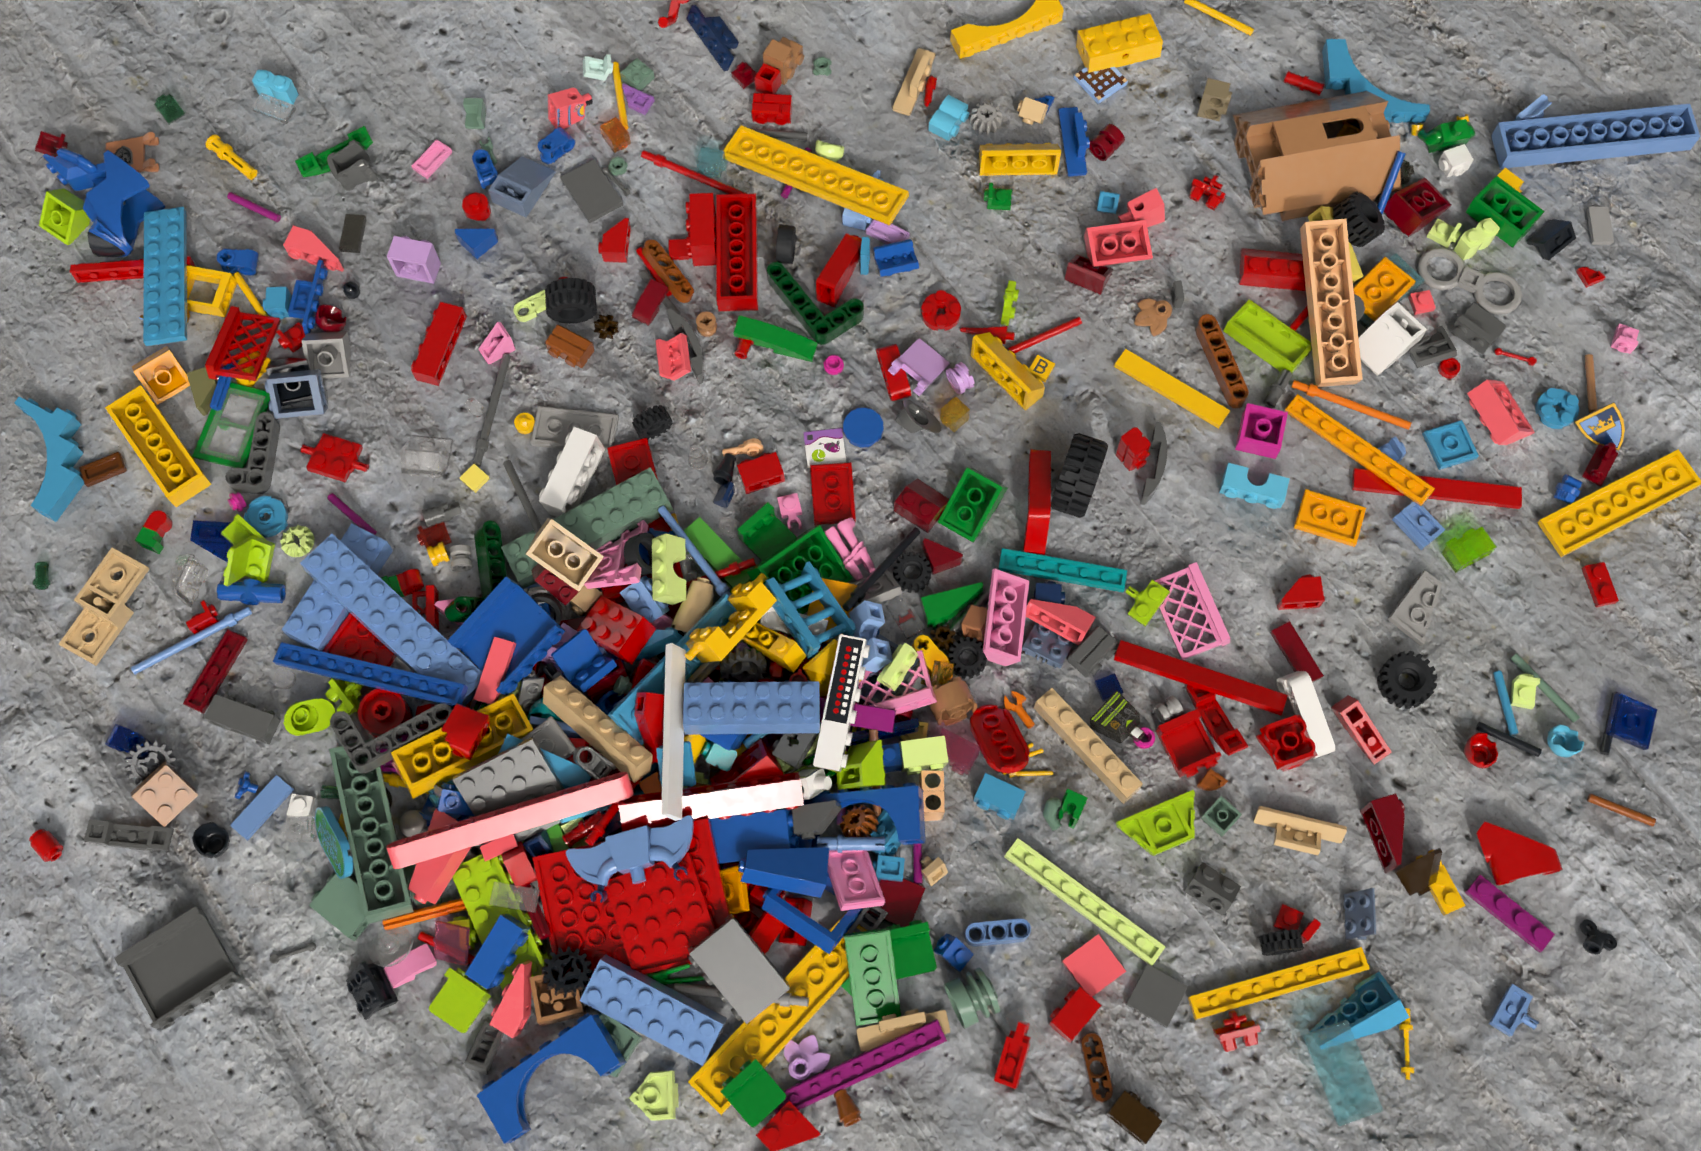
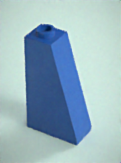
[738,847,829,898]

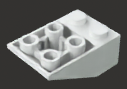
[1358,302,1427,376]

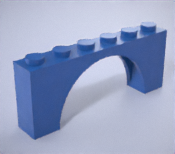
[791,783,926,848]
[477,1013,627,1144]

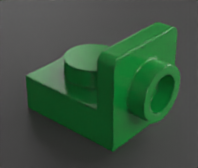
[984,182,1012,210]

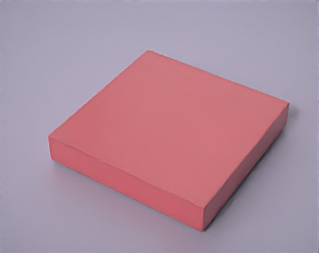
[1062,934,1126,997]

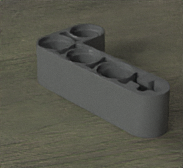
[225,412,280,494]

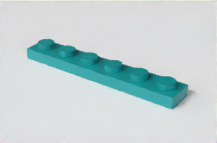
[998,548,1127,593]

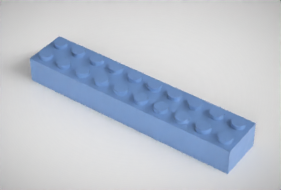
[1491,104,1700,169]
[300,534,482,708]

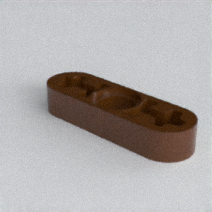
[1080,1033,1113,1103]

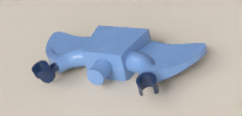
[566,815,694,903]

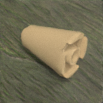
[671,577,713,632]

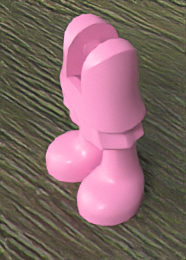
[824,518,875,581]

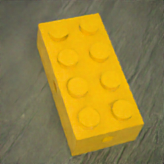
[1076,13,1163,73]

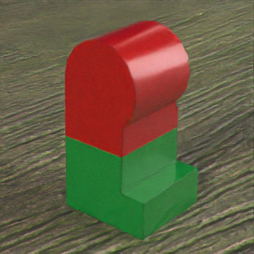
[135,510,173,554]
[380,569,424,597]

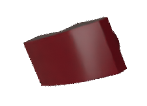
[632,279,669,326]

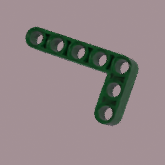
[767,262,864,345]
[445,520,507,623]

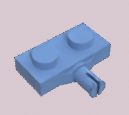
[1489,984,1539,1037]

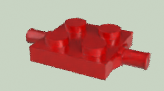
[301,433,369,483]

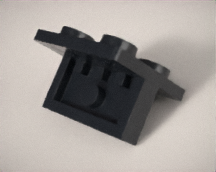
[346,961,398,1020]

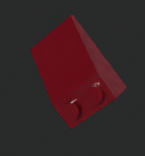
[1384,178,1452,237]
[1360,793,1405,874]

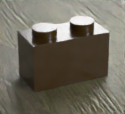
[1105,1091,1163,1145]

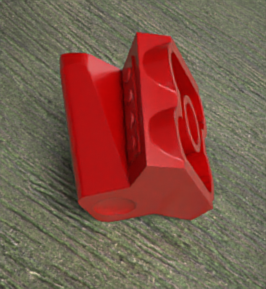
[1256,715,1318,772]

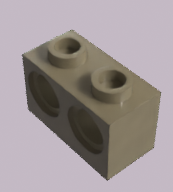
[1197,78,1232,121]

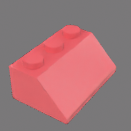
[1084,220,1153,267]
[1467,379,1535,445]

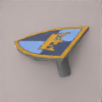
[1575,402,1625,451]

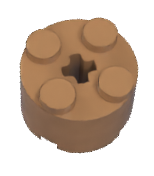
[929,677,977,726]

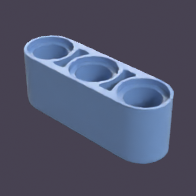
[964,919,1031,947]

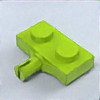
[1001,280,1019,326]
[1125,580,1170,627]

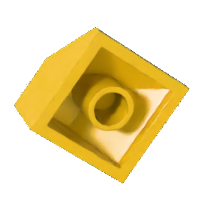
[802,639,861,697]

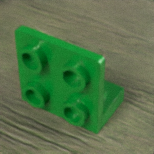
[737,502,797,561]

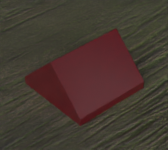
[1065,254,1113,295]

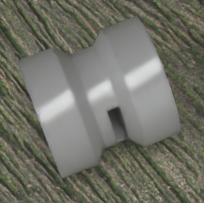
[449,545,472,572]
[1153,696,1184,724]

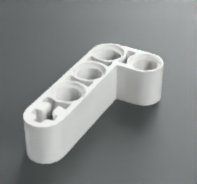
[1276,671,1335,759]

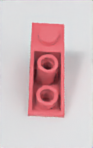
[283,226,344,272]
[490,960,532,1038]

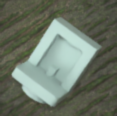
[583,54,613,81]

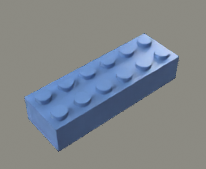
[282,523,393,652]
[683,681,820,735]
[580,955,727,1066]

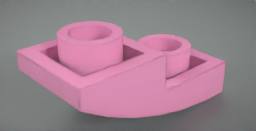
[384,943,437,989]

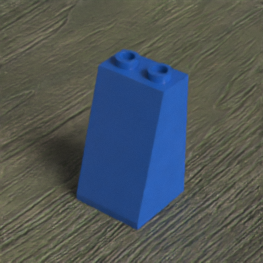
[710,809,799,865]

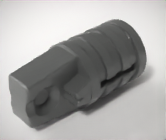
[422,502,462,528]

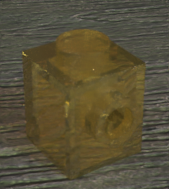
[940,396,970,432]

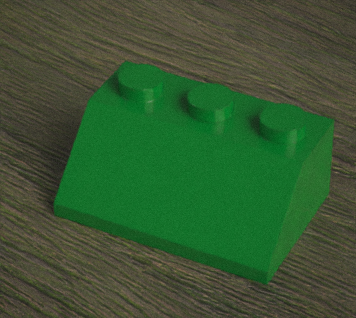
[1465,176,1545,248]

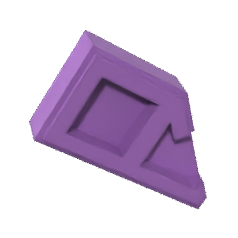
[622,83,655,115]

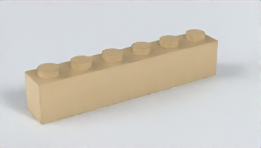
[543,675,653,783]
[1034,688,1143,804]

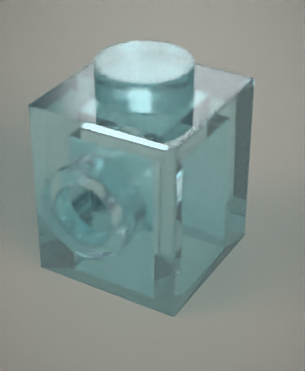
[696,146,728,178]

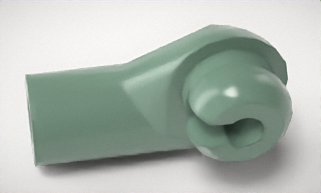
[1043,797,1062,831]

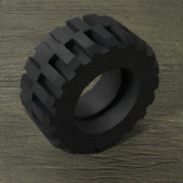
[1051,433,1108,518]

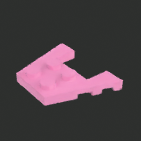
[584,520,648,589]

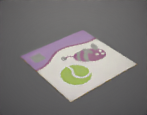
[803,428,846,468]

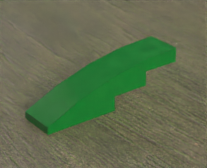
[733,315,818,362]

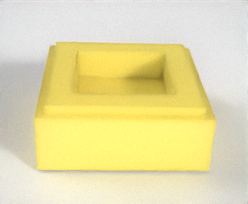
[460,464,490,493]

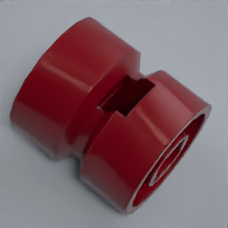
[1089,124,1125,161]

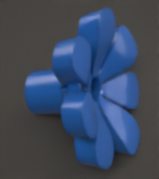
[234,771,258,799]

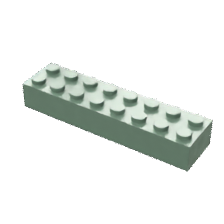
[501,467,674,588]
[329,738,414,924]

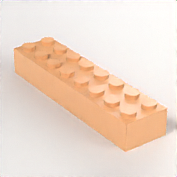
[1300,219,1363,387]

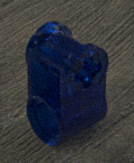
[105,724,152,757]

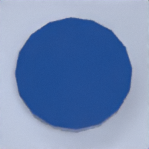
[843,408,884,448]

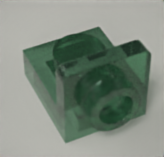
[154,94,185,125]

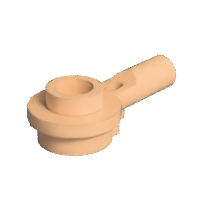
[722,438,764,457]

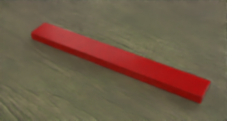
[1352,468,1522,509]
[1114,640,1288,716]

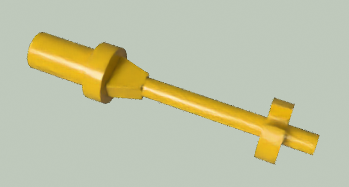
[1399,1008,1414,1080]

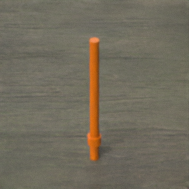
[1291,380,1412,430]

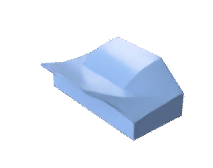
[1514,94,1552,121]

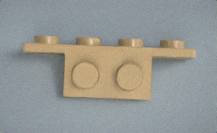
[892,48,935,116]
[1254,806,1347,855]
[856,1009,950,1052]

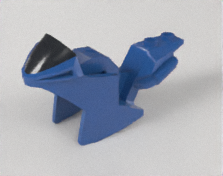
[43,148,165,258]

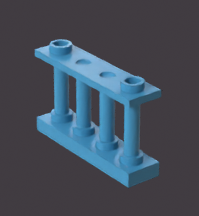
[765,561,856,660]

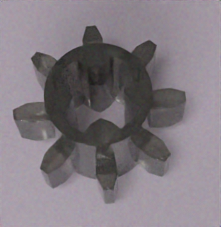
[1400,160,1414,185]

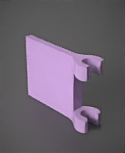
[888,338,950,396]

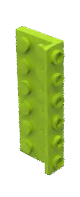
[452,854,550,991]

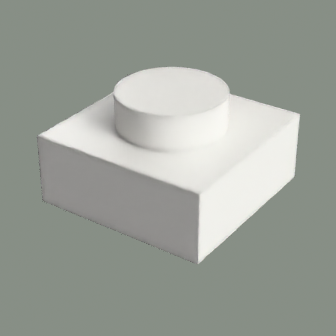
[287,794,316,820]

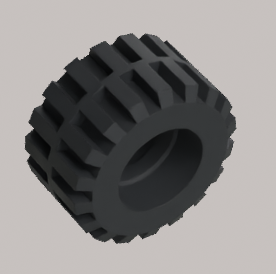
[1332,192,1385,247]
[545,278,597,324]

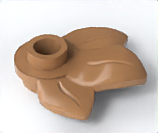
[1134,298,1172,336]

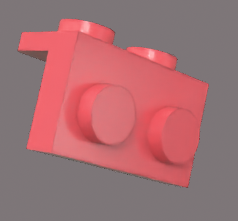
[655,333,691,381]

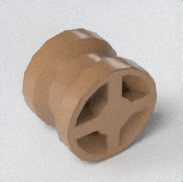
[696,312,717,337]

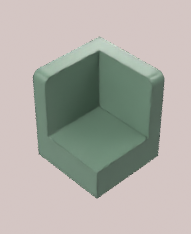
[463,98,487,129]

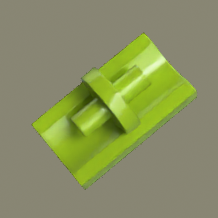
[325,678,363,716]

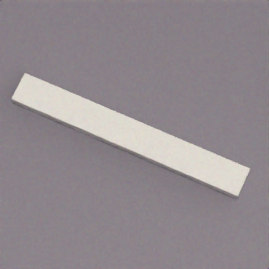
[661,643,686,821]

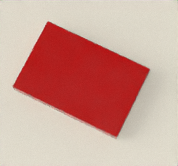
[810,462,856,525]

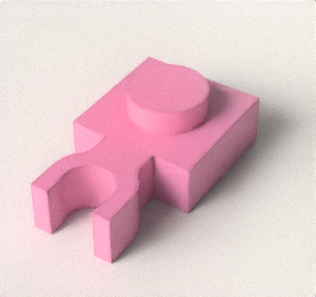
[777,493,802,531]

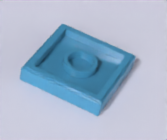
[1422,420,1479,470]

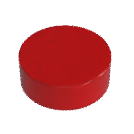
[1438,358,1461,379]

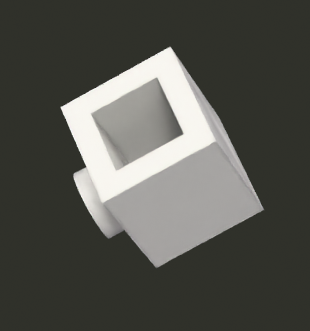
[1438,144,1474,177]

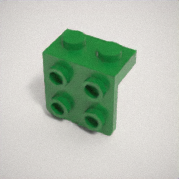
[887,920,937,980]
[720,1059,786,1128]

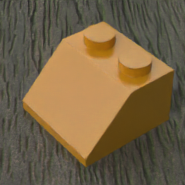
[132,346,190,405]

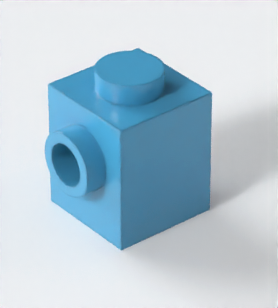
[263,287,292,319]

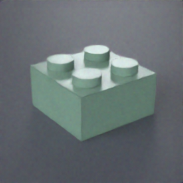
[620,58,655,91]
[1201,796,1242,837]

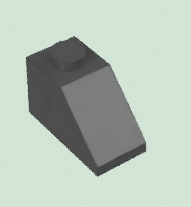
[792,800,842,840]

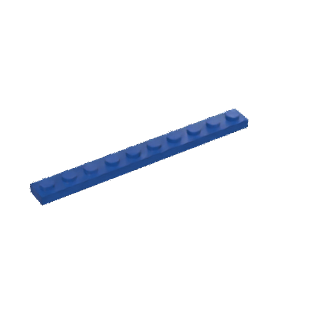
[273,642,468,707]

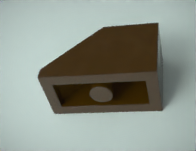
[1395,848,1442,896]

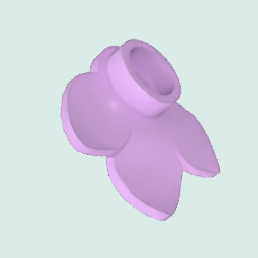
[784,1035,830,1080]

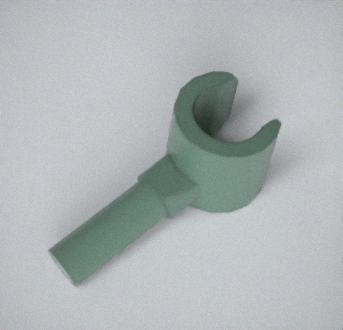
[479,137,497,165]

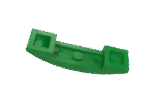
[295,126,373,178]

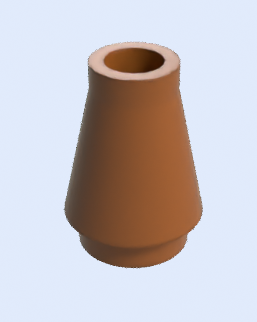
[833,1089,861,1127]

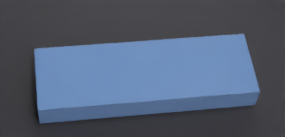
[230,775,294,840]

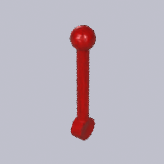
[1494,348,1537,366]

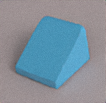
[1097,191,1120,214]

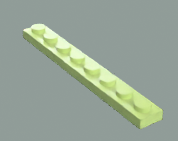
[1004,838,1165,966]

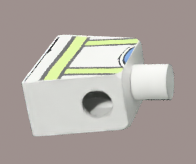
[785,765,832,800]

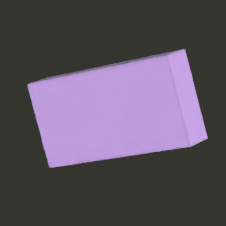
[866,219,910,244]

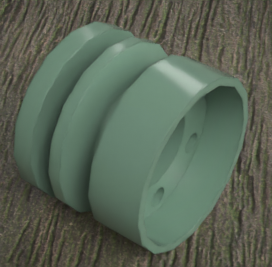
[944,967,1000,1029]

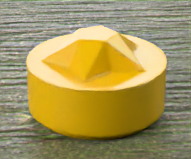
[514,413,535,434]

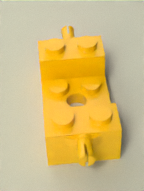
[684,573,777,663]

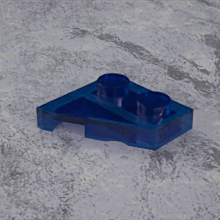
[190,520,234,563]

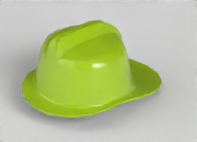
[284,698,335,736]

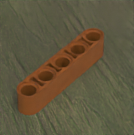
[1196,314,1249,409]

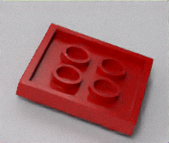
[322,613,397,667]

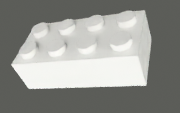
[539,427,605,517]

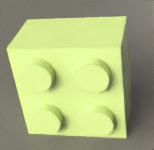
[899,736,948,775]

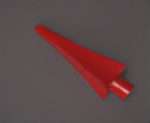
[960,326,1015,345]

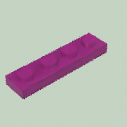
[1465,875,1555,953]

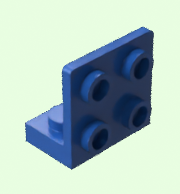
[551,629,617,693]

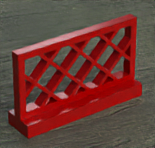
[205,306,281,381]

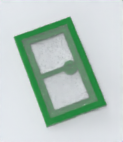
[192,383,271,468]

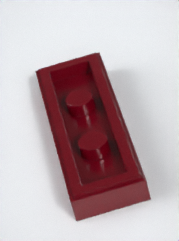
[1270,621,1324,683]

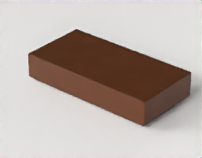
[79,452,127,487]

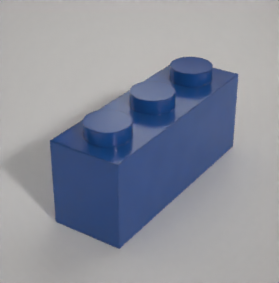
[465,913,530,989]

